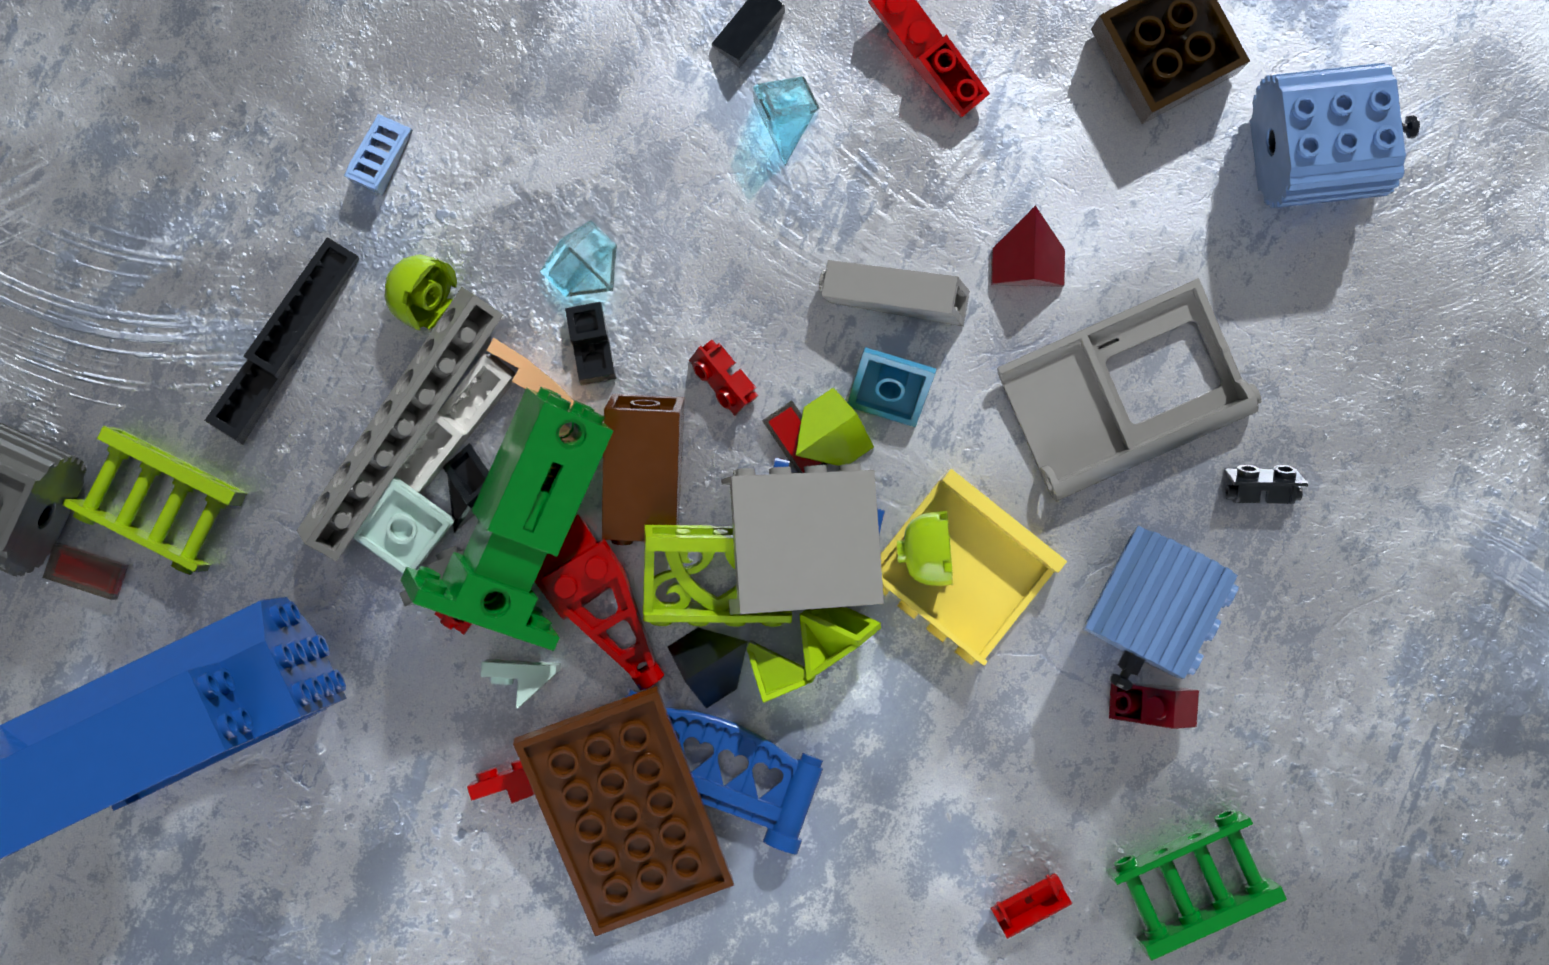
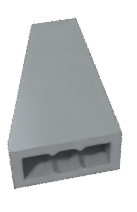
[819,260,970,327]

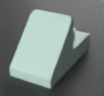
[481,659,561,708]

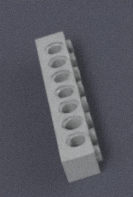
[296,287,503,561]

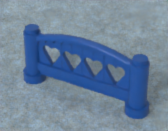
[624,689,823,855]

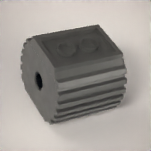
[0,422,87,577]

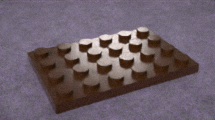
[513,686,734,937]

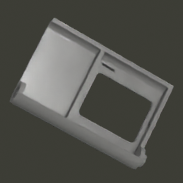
[997,278,1261,501]

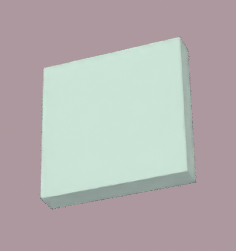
[353,476,455,573]

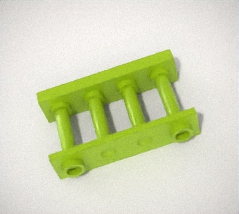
[62,426,247,575]

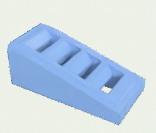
[344,114,413,196]

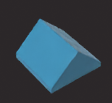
[847,347,936,427]

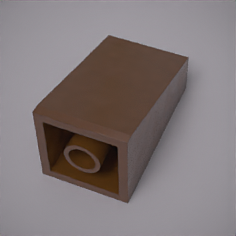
[602,394,685,545]

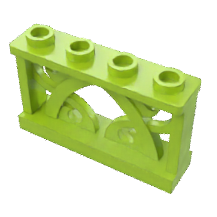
[642,525,792,627]

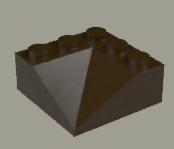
[1091,0,1250,124]

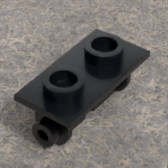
[1224,465,1308,504]

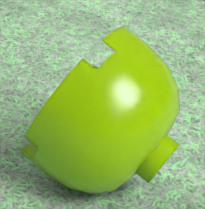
[384,254,457,330]
[897,511,953,586]

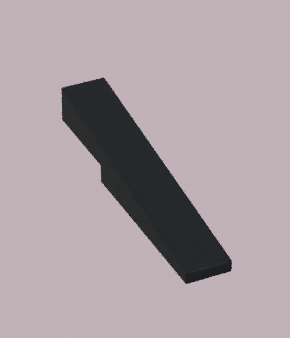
[204,237,360,445]

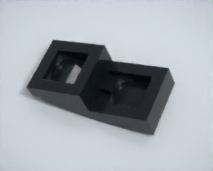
[565,301,617,385]

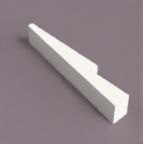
[395,353,516,494]

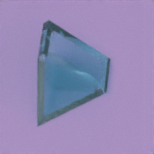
[753,76,820,166]
[540,220,617,298]

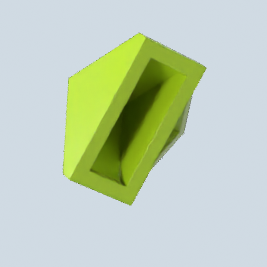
[796,387,874,466]
[799,607,881,681]
[746,640,816,703]

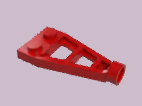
[540,539,664,691]

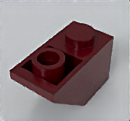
[1109,683,1199,729]

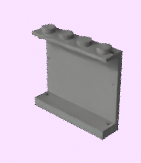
[721,464,884,614]

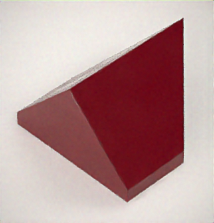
[991,205,1065,287]

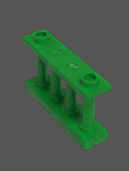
[1106,810,1287,961]

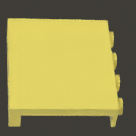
[880,469,1067,666]

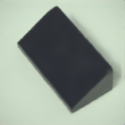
[711,0,785,68]

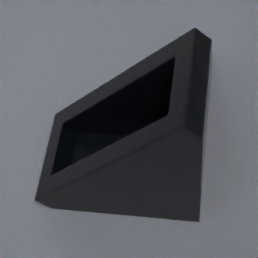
[443,443,491,533]
[667,627,748,709]

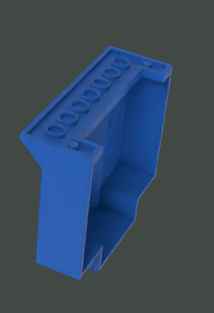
[0,597,347,860]

